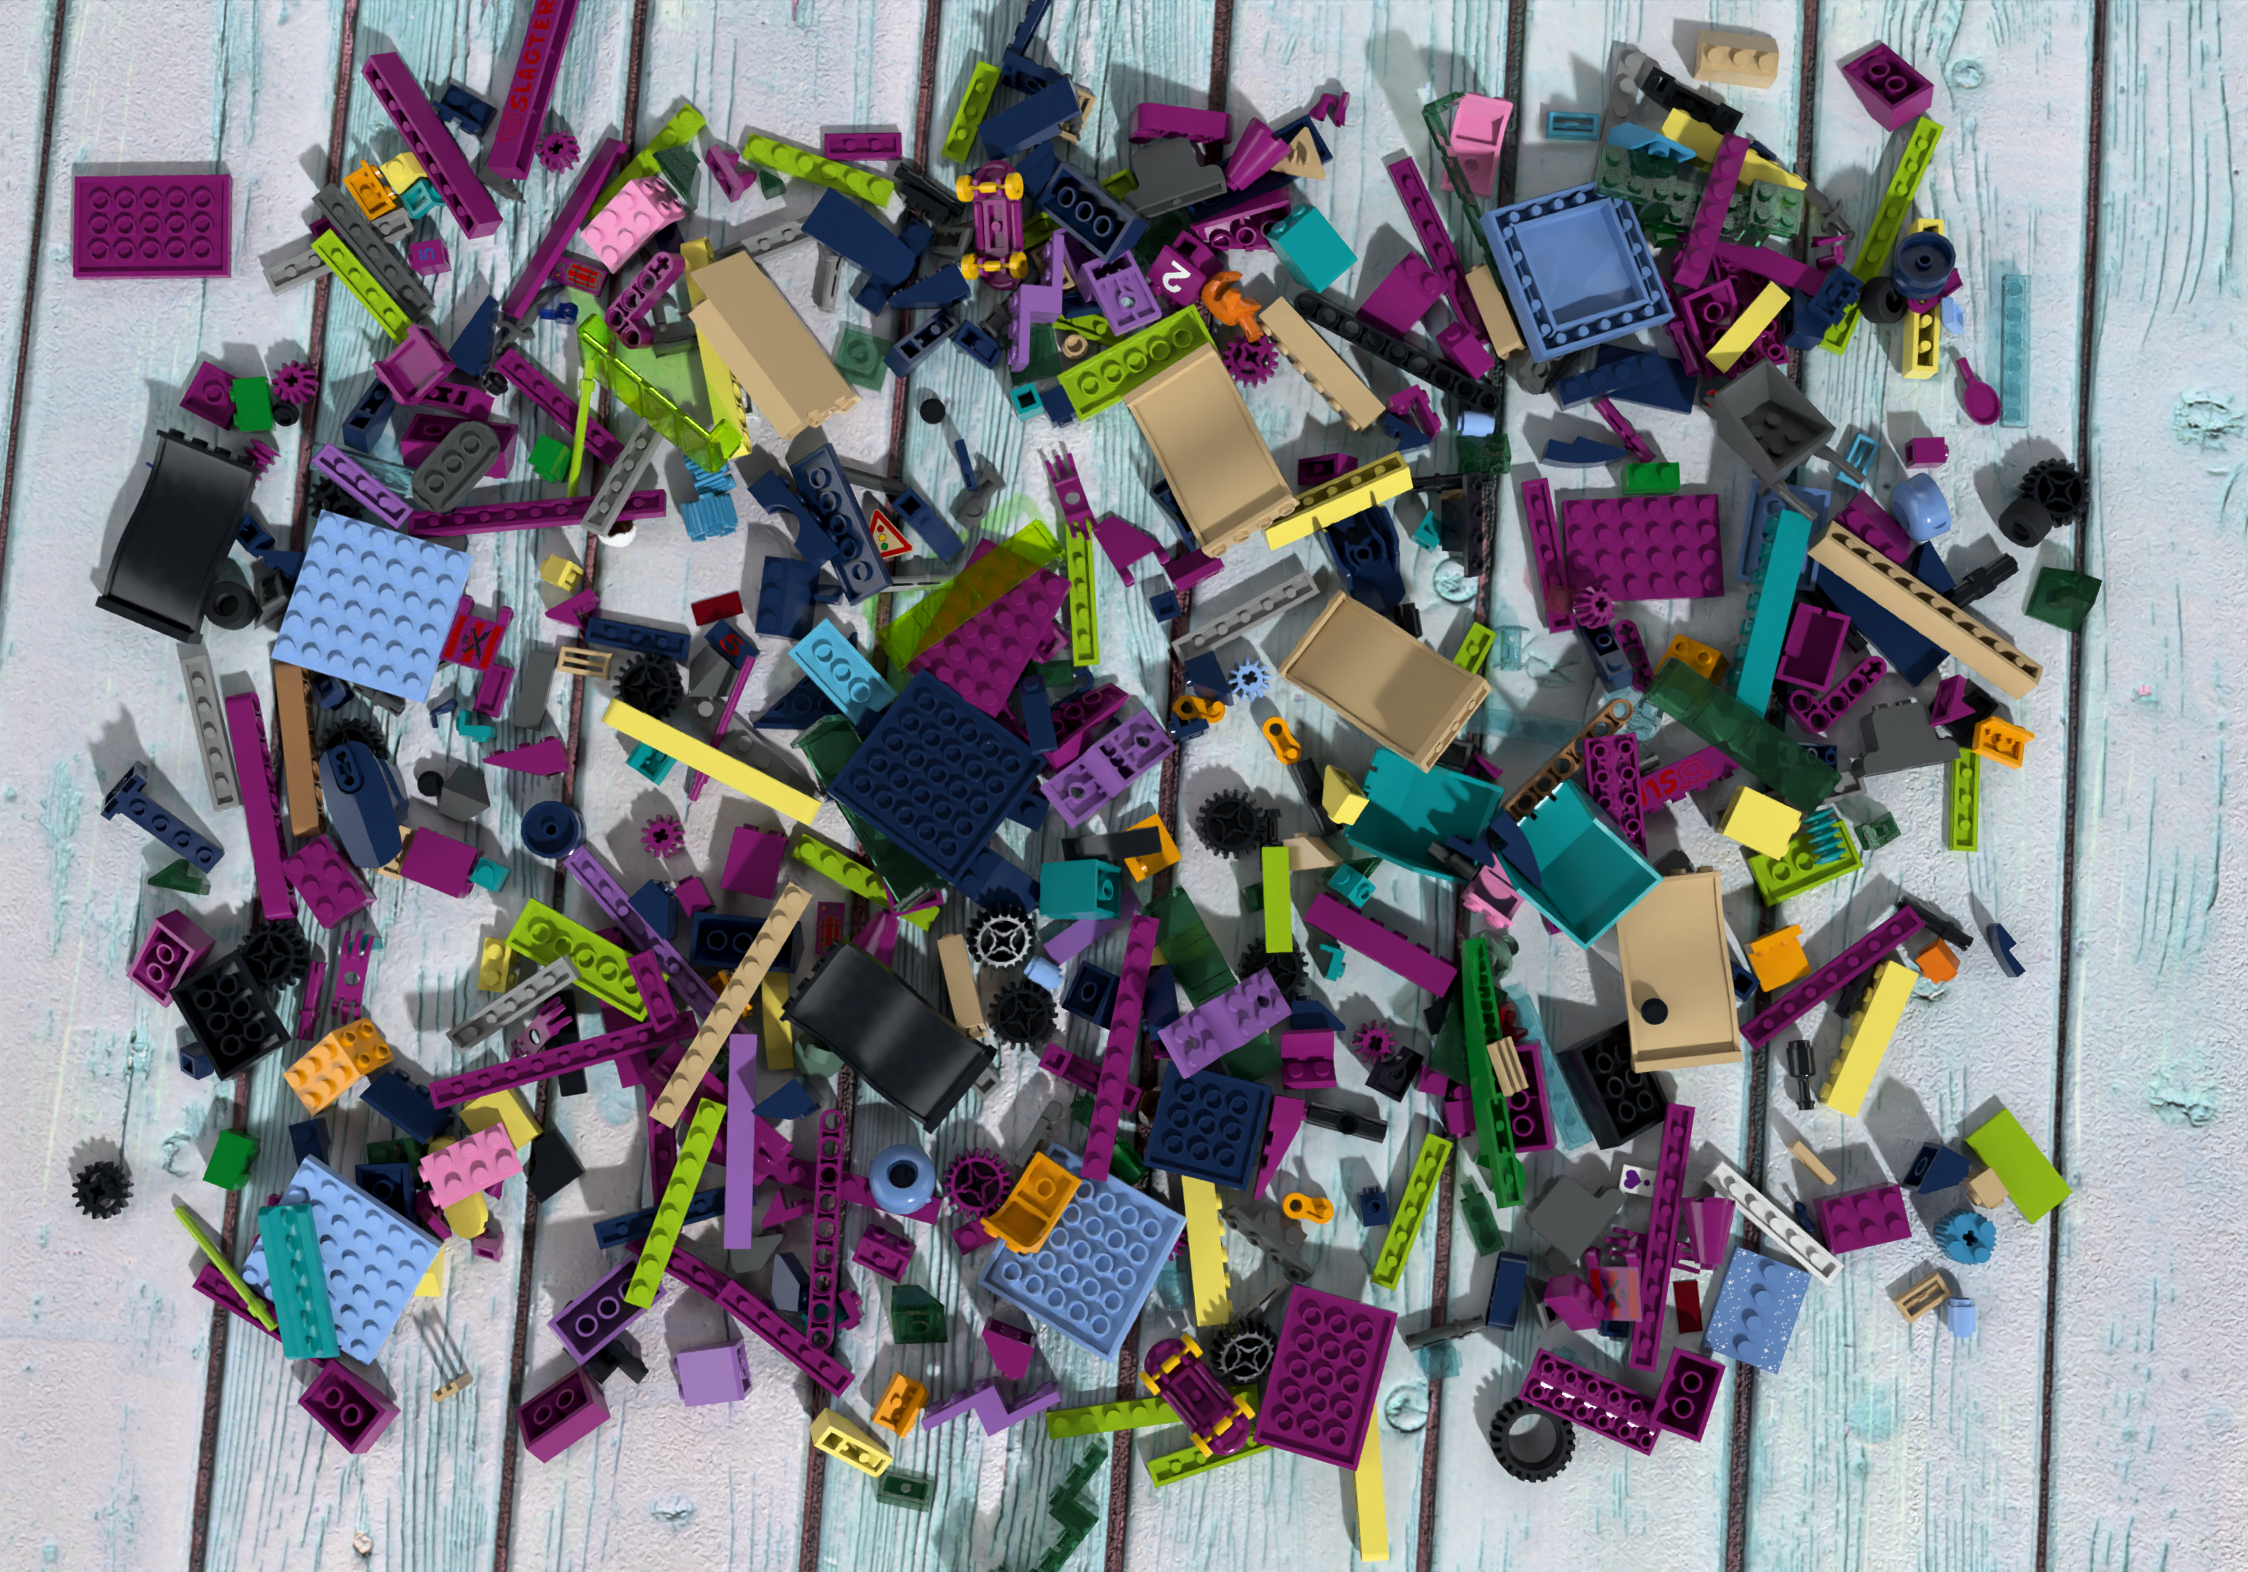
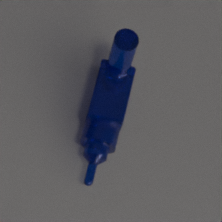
[539,302,578,325]

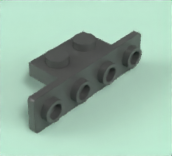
[1221,1202,1315,1283]

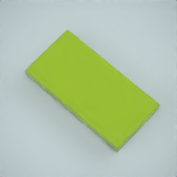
[1745,819,1864,907]
[1963,1107,2073,1224]

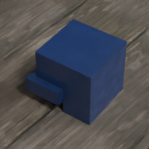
[1014,139,1061,206]

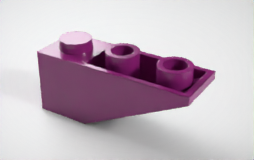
[482,736,572,777]

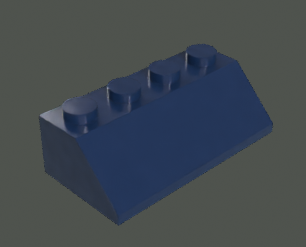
[1035,161,1149,263]

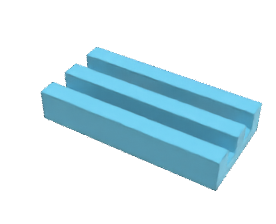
[1546,111,1599,141]
[1834,432,1881,490]

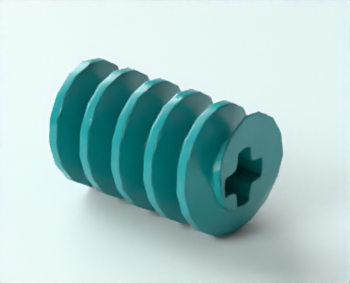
[1802,807,1846,865]

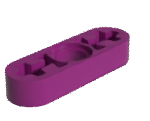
[1612,620,1655,693]

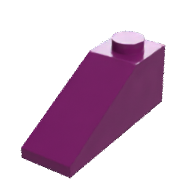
[418,381,495,422]

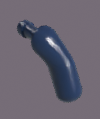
[1748,140,1777,162]
[429,698,458,728]
[1794,1201,1815,1233]

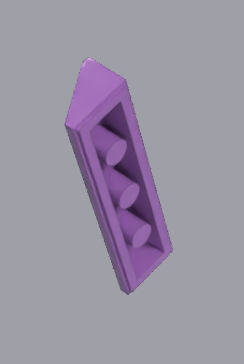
[311,441,414,531]

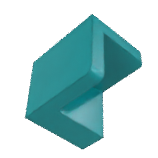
[1410,510,1442,553]

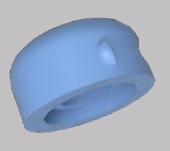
[1891,472,1951,542]
[869,1144,936,1214]

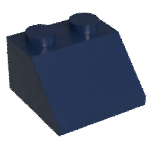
[627,879,678,940]
[1061,960,1120,1030]
[1141,963,1180,1041]
[1900,1141,1971,1195]

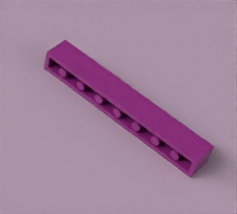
[361,52,503,240]

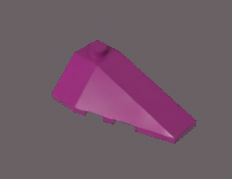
[1190,187,1294,253]
[1671,278,1737,381]
[1018,682,1129,774]
[1252,1093,1308,1200]

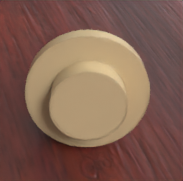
[1062,334,1088,360]

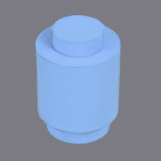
[1455,410,1495,437]
[1023,956,1064,992]
[1947,1297,1976,1337]

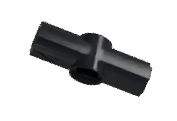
[1941,552,2019,609]
[1291,758,1344,838]
[1305,1101,1388,1144]

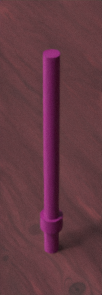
[687,655,756,801]

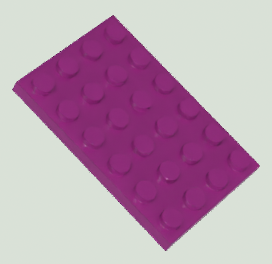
[73,175,233,280]
[1562,494,1724,604]
[905,537,1073,718]
[1253,1283,1398,1471]

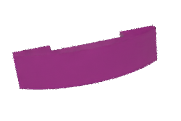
[1038,1042,1143,1114]

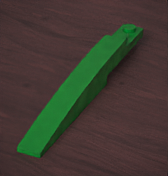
[1462,938,1524,1209]

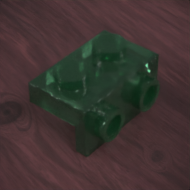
[1455,433,1511,475]

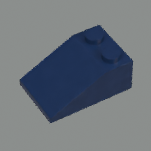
[953,845,1040,932]
[355,1162,422,1229]

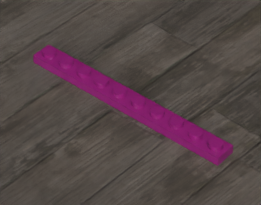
[407,489,667,539]
[1080,914,1159,1182]
[428,1010,699,1110]
[1627,1102,1695,1372]
[687,1130,943,1225]

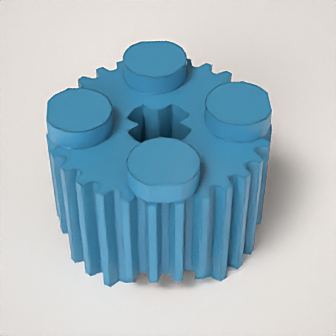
[683,440,737,497]
[680,492,739,542]
[1933,1208,1997,1265]

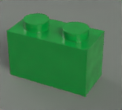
[229,376,276,434]
[527,434,572,483]
[1621,462,1680,495]
[203,1128,261,1191]

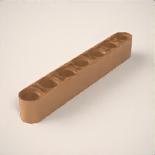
[275,661,326,838]
[1497,698,1634,822]

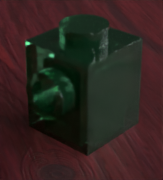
[1069,1092,1096,1129]

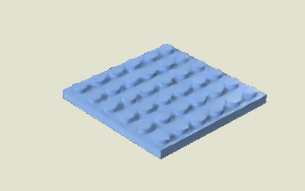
[271,510,475,704]
[977,1141,1188,1363]
[238,1154,443,1367]

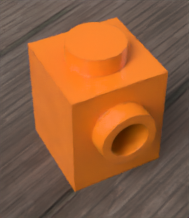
[1915,937,1961,984]

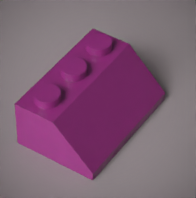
[1826,489,1918,566]
[982,1317,1037,1380]
[1648,1347,1726,1443]
[515,1366,611,1464]

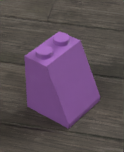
[674,1337,753,1407]

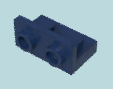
[432,84,498,137]
[1805,265,1863,330]
[1167,713,1210,744]
[1006,790,1051,832]

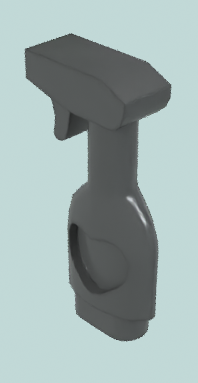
[954,464,1006,531]

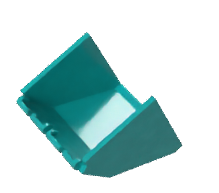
[1343,746,1505,886]
[1493,778,1664,950]

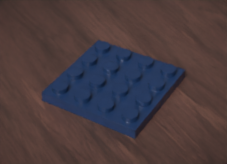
[1143,1060,1272,1191]

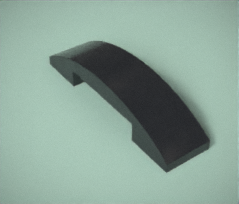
[1640,66,1744,135]
[1061,826,1162,862]

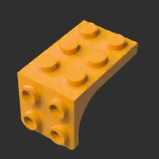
[283,1018,394,1117]
[979,1151,1083,1254]

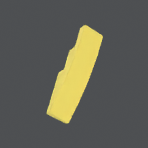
[1705,281,1790,373]

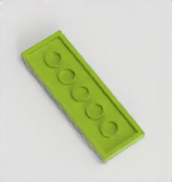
[1057,304,1218,423]
[504,898,670,1022]

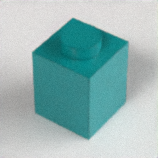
[1009,382,1044,422]
[470,857,513,893]

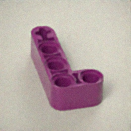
[1128,103,1232,145]
[604,251,686,349]
[1782,656,1887,734]

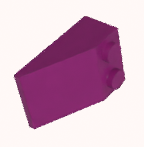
[1842,43,1934,133]
[1356,250,1449,348]
[126,909,216,1008]
[297,1359,401,1454]

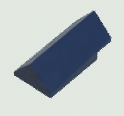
[977,76,1081,161]
[689,912,804,974]

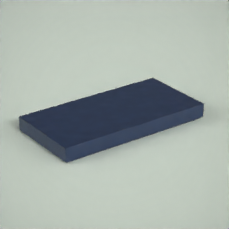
[1594,343,1701,415]

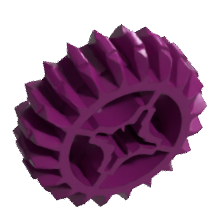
[942,1147,1014,1219]

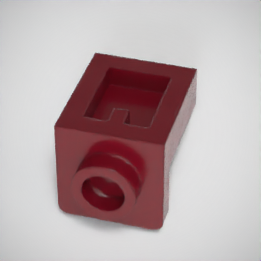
[1497,1000,1529,1043]

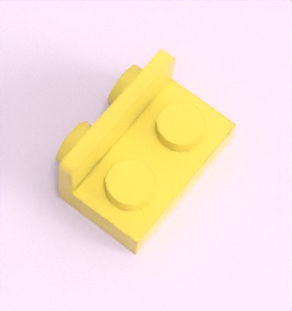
[478,937,521,994]

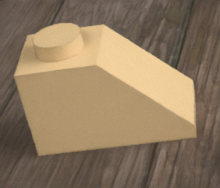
[1283,832,1344,871]

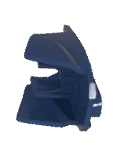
[1318,504,1406,615]
[319,740,409,869]

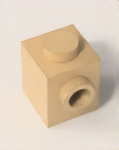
[1961,1165,2010,1209]

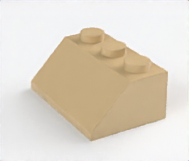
[1693,29,1779,89]

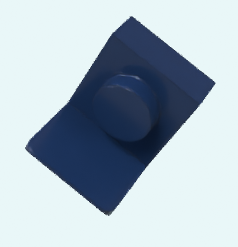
[952,319,1004,370]
[1380,413,1432,455]
[309,673,354,711]
[1445,828,1496,869]

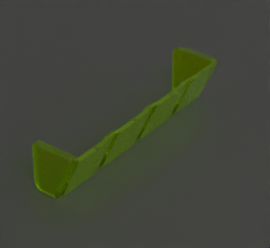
[576,313,743,474]
[875,519,1066,675]

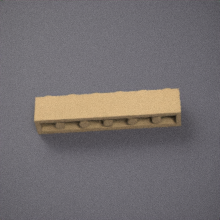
[1257,296,1386,434]

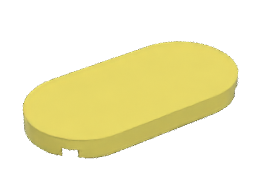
[428,1135,488,1239]

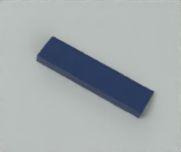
[584,616,692,661]

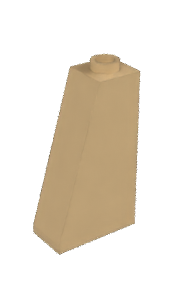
[1465,263,1528,361]
[937,933,990,1039]

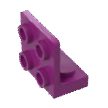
[1385,384,1441,443]
[1280,1028,1336,1090]

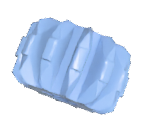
[1227,657,1271,702]

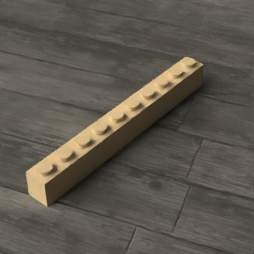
[1807,520,2044,700]
[649,882,813,1128]

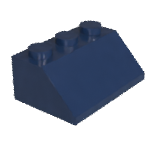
[755,556,821,642]
[359,1068,457,1145]
[751,1075,824,1121]

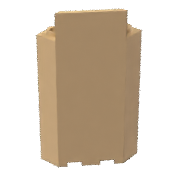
[688,250,862,441]

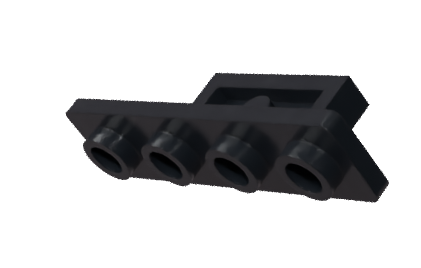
[1441,472,1484,578]
[545,989,588,1097]
[562,1300,649,1385]

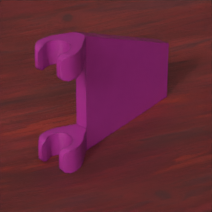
[1091,516,1170,588]

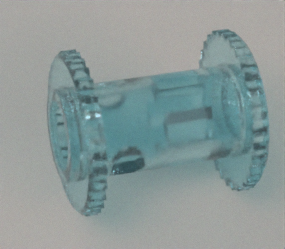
[1492,625,1530,671]

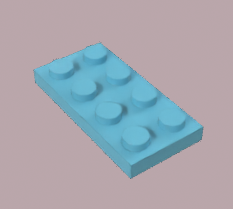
[788,618,898,725]

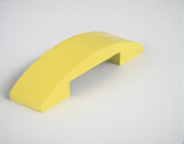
[762,971,795,1070]

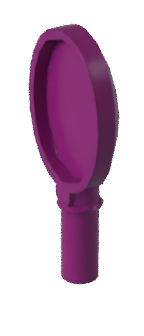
[1956,357,2001,426]

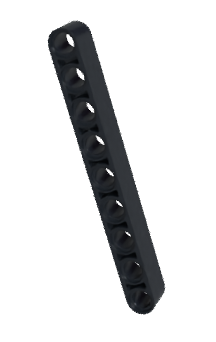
[1294,290,1501,413]

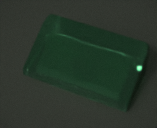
[876,1470,935,1513]

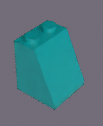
[1265,202,1358,293]
[1038,859,1122,920]

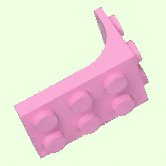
[1440,92,1513,199]
[580,176,687,274]
[1460,847,1525,929]
[417,1122,524,1210]

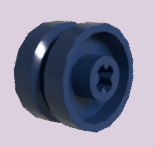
[1890,231,1956,300]
[521,801,587,860]

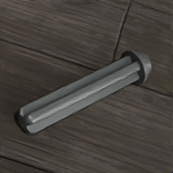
[842,466,908,497]

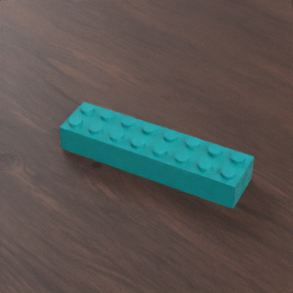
[1720,509,1812,724]

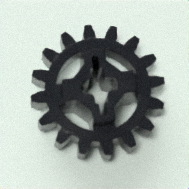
[308,476,366,519]
[72,1161,134,1219]

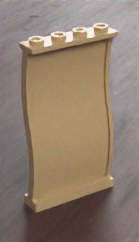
[1122,342,1300,558]
[1277,590,1492,774]
[1615,865,1743,1073]

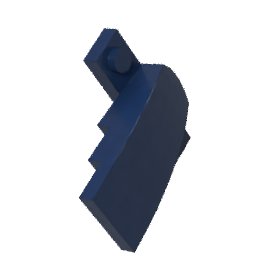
[801,187,933,317]

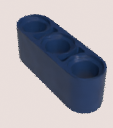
[1485,1251,1528,1332]

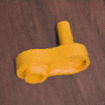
[1173,695,1225,724]
[1262,716,1302,765]
[1281,1192,1334,1224]

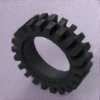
[1489,1397,1576,1483]

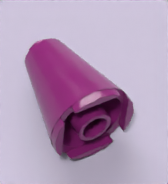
[1223,117,1292,192]
[853,908,900,969]
[1681,1197,1736,1270]

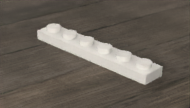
[1703,1160,1844,1286]

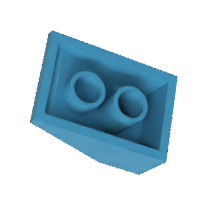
[1605,122,1696,176]

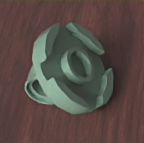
[1469,929,1519,982]
[793,1032,844,1080]

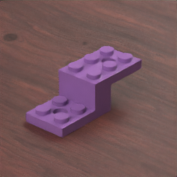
[1051,228,1163,337]
[1007,234,1064,373]
[1040,708,1176,829]
[1157,967,1292,1079]
[921,1376,1062,1437]

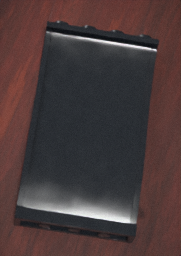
[95,428,263,644]
[779,934,998,1135]

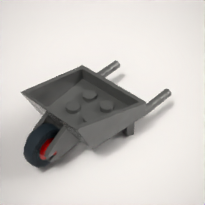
[1698,357,1866,522]

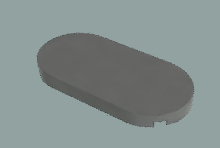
[1516,346,1583,395]
[411,421,501,513]

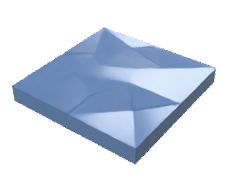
[1479,174,1675,363]

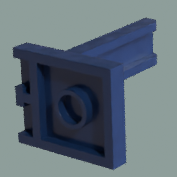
[1002,0,1063,96]
[100,760,225,874]

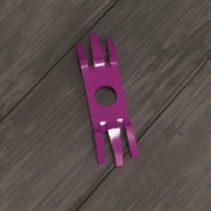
[1045,453,1099,541]
[332,930,375,1025]
[509,997,573,1061]
[1604,1227,1700,1274]

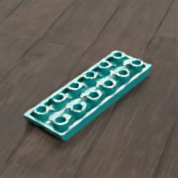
[257,1203,340,1360]

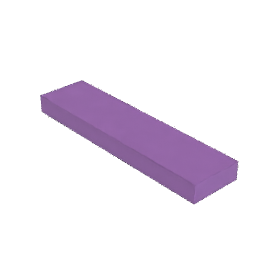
[1043,886,1144,967]

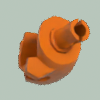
[1201,271,1263,342]

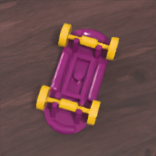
[956,160,1028,291]
[1138,1332,1256,1458]

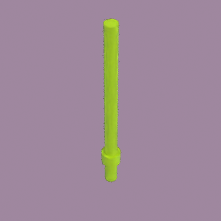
[566,359,596,498]
[173,1206,278,1331]

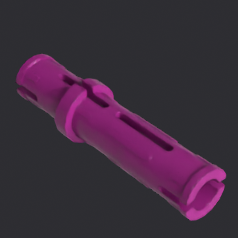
[1664,302,1703,377]
[1594,397,1656,463]
[296,961,327,1041]

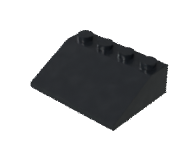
[168,949,292,1082]
[1556,1019,1669,1150]

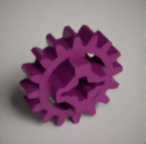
[1223,334,1279,388]

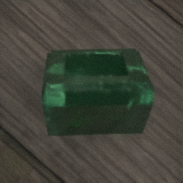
[759,170,786,200]
[1240,881,1264,914]

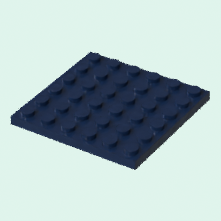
[826,668,1048,886]

